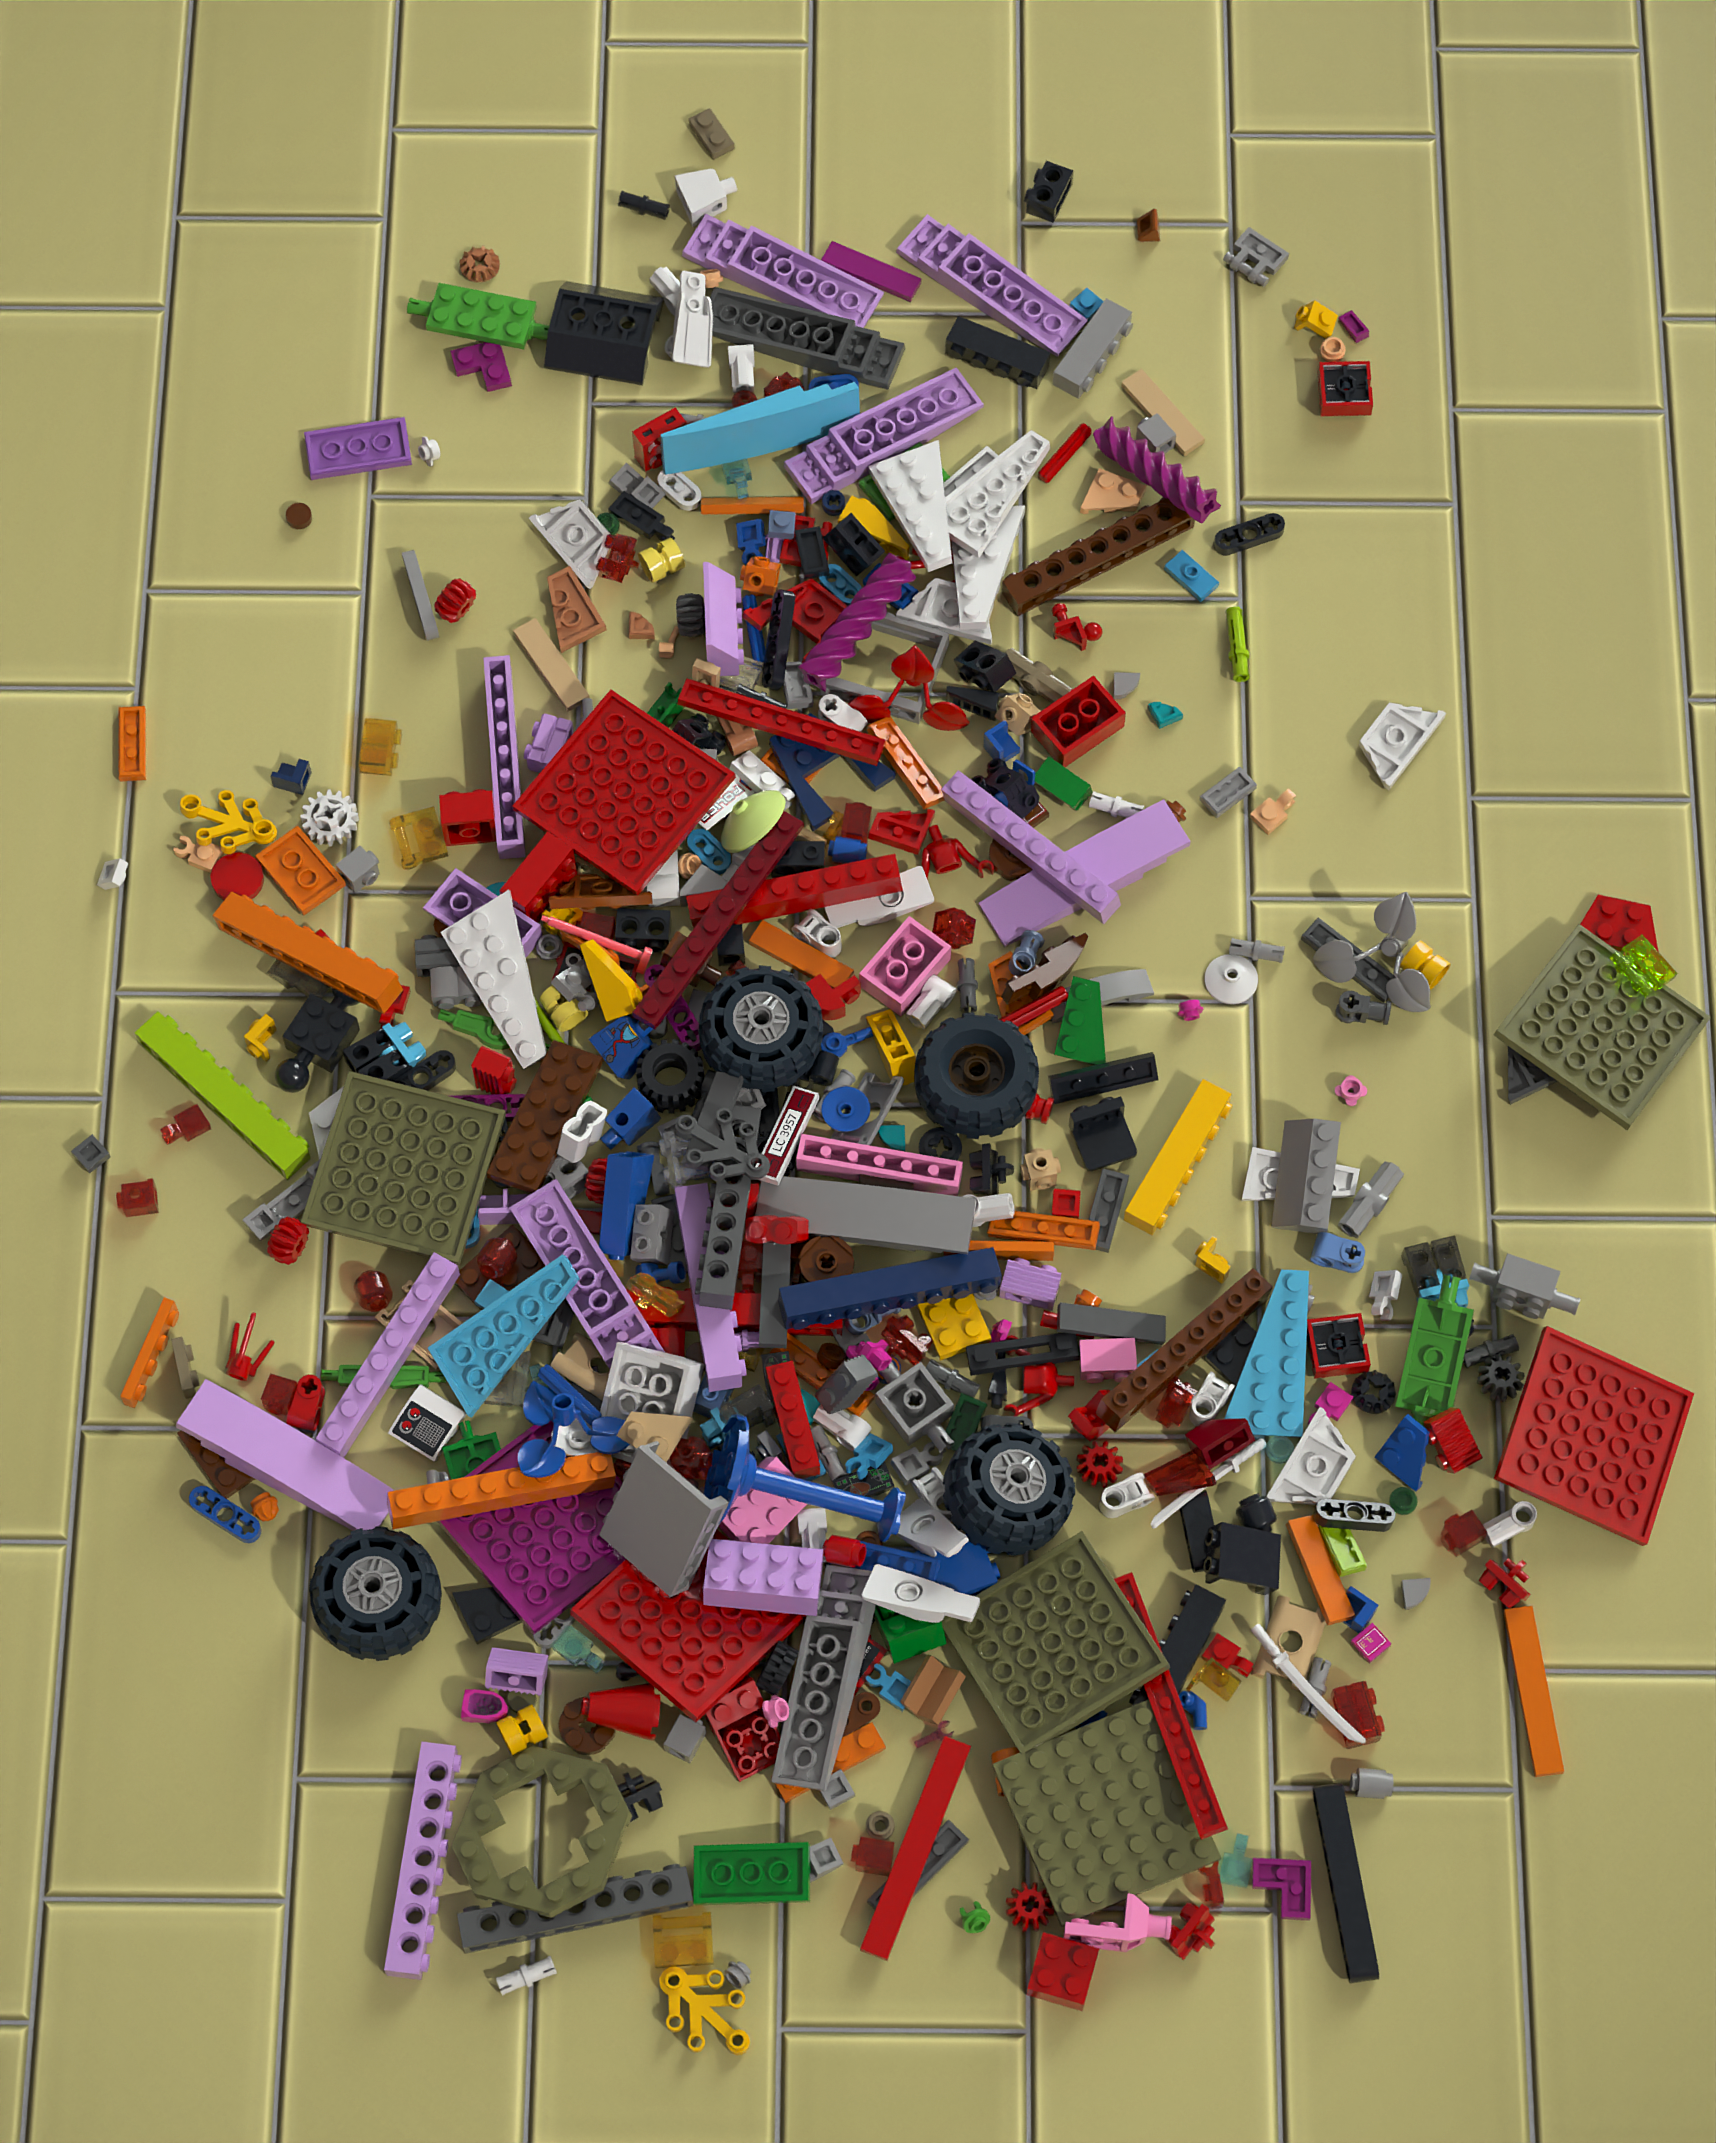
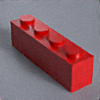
[766,1361,820,1479]

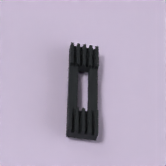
[966,1332,1080,1376]

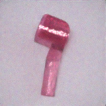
[914,1720,954,1748]

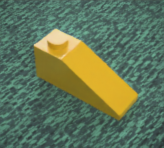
[838,496,909,561]
[580,939,643,1021]
[866,1009,916,1086]

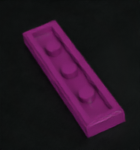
[821,241,922,302]

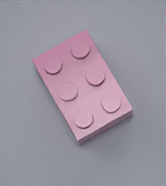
[859,916,951,1017]
[718,1457,807,1544]

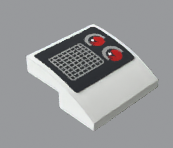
[388,1385,467,1461]

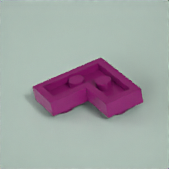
[450,342,512,392]
[1252,1858,1311,1921]

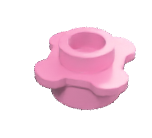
[1335,1075,1367,1106]
[762,1695,789,1728]

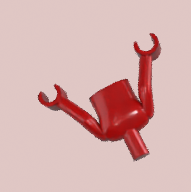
[921,825,994,880]
[1004,1335,1074,1416]

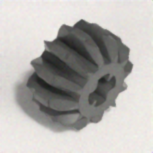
[676,593,706,637]
[1477,1354,1525,1403]

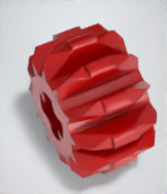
[434,578,476,623]
[585,1158,607,1205]
[267,1216,309,1265]
[1076,1440,1123,1488]
[1006,1882,1054,1932]

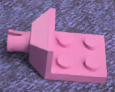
[1063,1894,1172,1952]

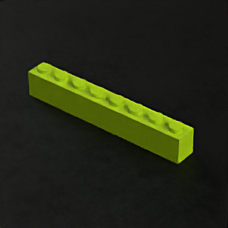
[134,1011,311,1180]

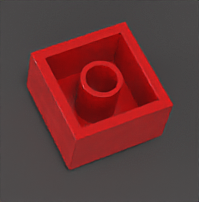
[439,789,497,846]
[1026,1932,1100,2011]

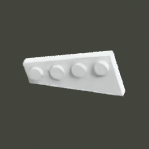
[1242,1147,1360,1201]

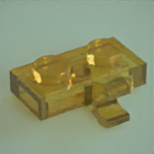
[625,1272,685,1317]

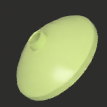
[721,790,786,853]

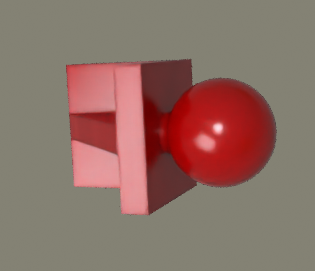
[1051,603,1103,651]

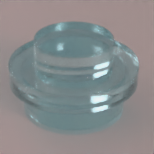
[1266,1436,1294,1464]

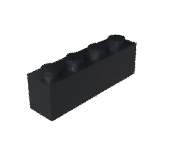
[945,316,1050,389]

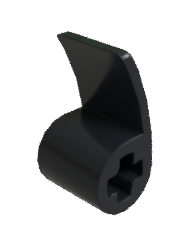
[797,1051,839,1086]

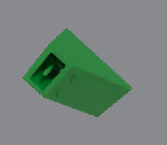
[873,1605,947,1664]

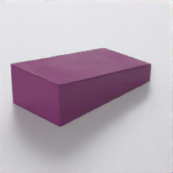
[1339,310,1369,343]

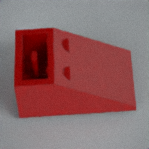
[704,1674,781,1782]

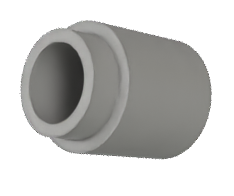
[1350,1768,1393,1799]

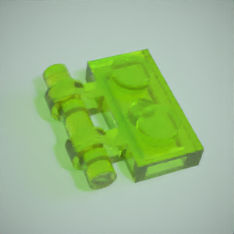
[1609,934,1678,998]

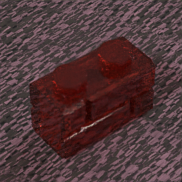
[1331,1681,1385,1749]

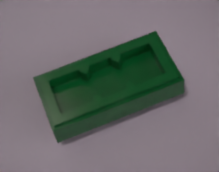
[945,1393,988,1452]

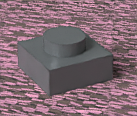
[71,1134,111,1174]

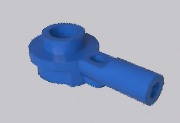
[821,1026,873,1058]

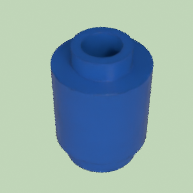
[828,836,868,864]

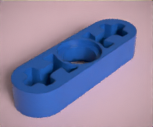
[189,1486,262,1543]

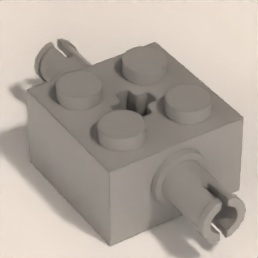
[1469,1253,1581,1319]
[875,1361,955,1454]

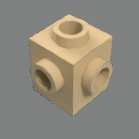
[995,693,1041,736]
[1020,1148,1061,1191]

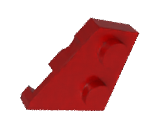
[868,809,935,855]

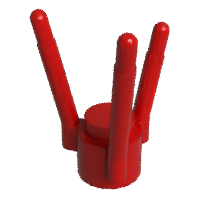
[225,1312,275,1381]

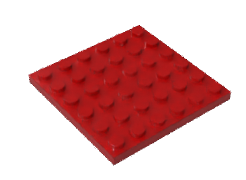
[512,689,736,896]
[1494,1326,1694,1546]
[570,1529,807,1723]

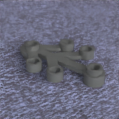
[675,1108,770,1181]

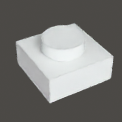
[97,858,128,890]

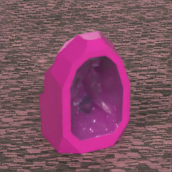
[461,1689,508,1724]

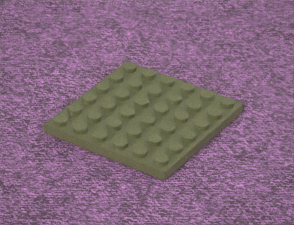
[1494,924,1711,1130]
[301,1071,506,1266]
[942,1531,1170,1754]
[992,1700,1221,1927]

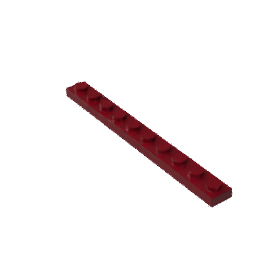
[632,811,804,1030]

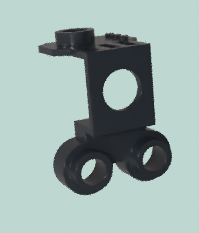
[672,713,726,755]
[971,758,1040,819]

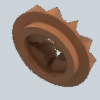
[460,246,500,282]

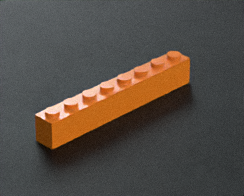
[212,892,403,1014]
[387,1452,616,1530]

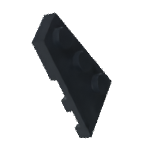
[452,1587,522,1644]

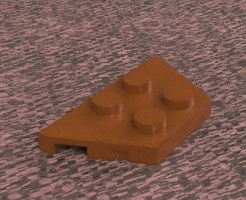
[549,874,653,910]

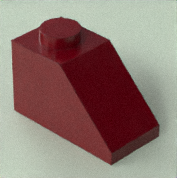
[1185,1418,1255,1470]

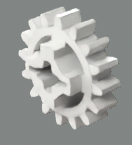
[301,789,359,846]

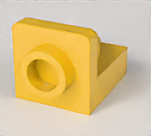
[1195,1236,1231,1284]

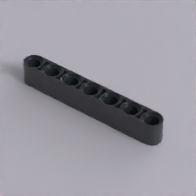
[1312,1782,1379,1984]

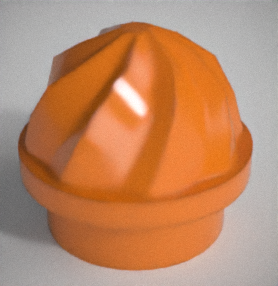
[1074,1289,1102,1307]
[250,1492,279,1521]

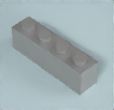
[1053,298,1133,399]

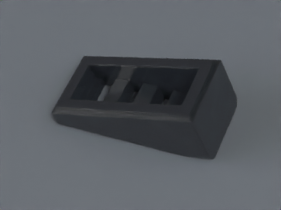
[946,686,999,721]

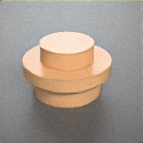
[700,269,724,288]
[1320,337,1346,362]
[678,853,702,880]

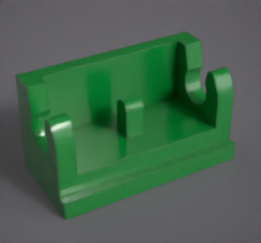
[647,682,685,728]
[1035,756,1093,811]

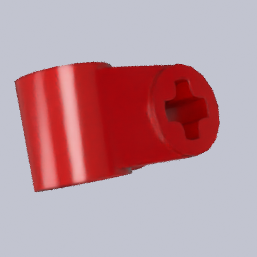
[287,1374,325,1431]

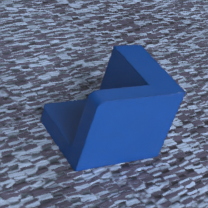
[983,720,1020,762]
[1343,1586,1379,1634]

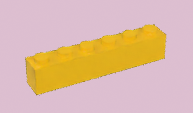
[1124,1079,1233,1235]

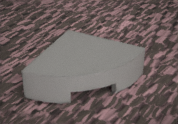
[1114,672,1140,700]
[1401,1578,1430,1610]

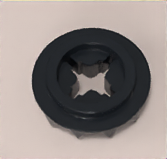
[919,1127,962,1161]
[1351,1370,1396,1414]

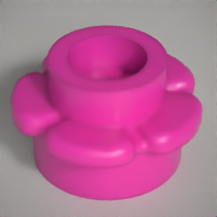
[1177,1000,1204,1021]

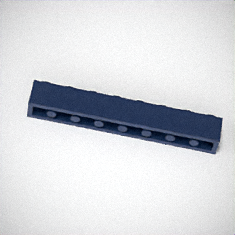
[778,1247,1002,1330]

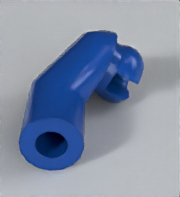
[1179,1691,1207,1730]

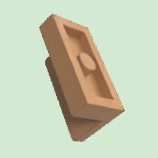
[901,1655,966,1725]

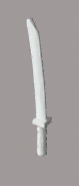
[1151,1438,1267,1529]
[1251,1624,1366,1744]

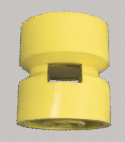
[638,537,685,583]
[539,985,588,1032]

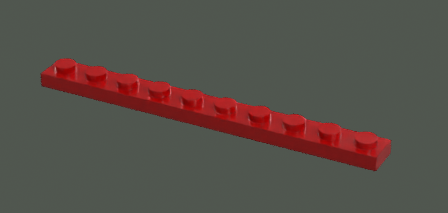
[1114,1572,1228,1840]

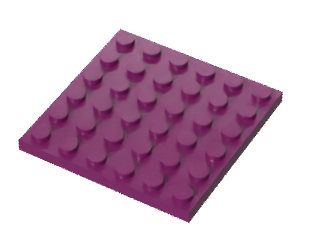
[436,1420,626,1635]

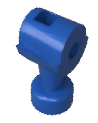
[635,1261,686,1290]

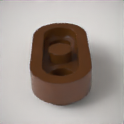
[842,1692,880,1737]

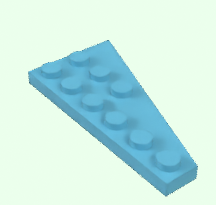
[428,1254,580,1418]
[1224,1269,1309,1438]

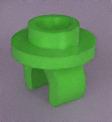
[960,1901,990,1933]

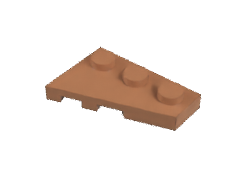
[547,566,607,653]

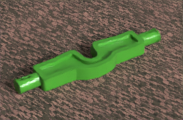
[438,1009,550,1051]
[321,1365,447,1389]

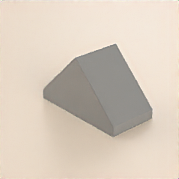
[679,864,728,907]

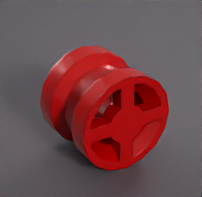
[1026,1093,1054,1124]

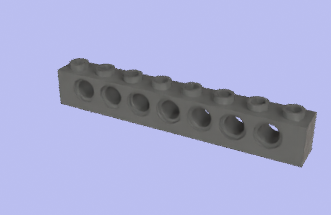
[695,1105,761,1310]
[457,1864,694,1954]

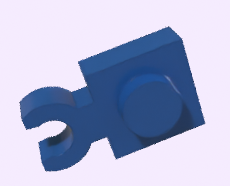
[736,519,766,565]

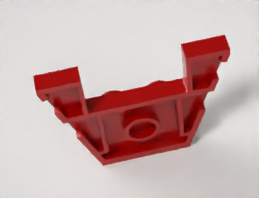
[742,578,848,663]
[1580,894,1663,982]

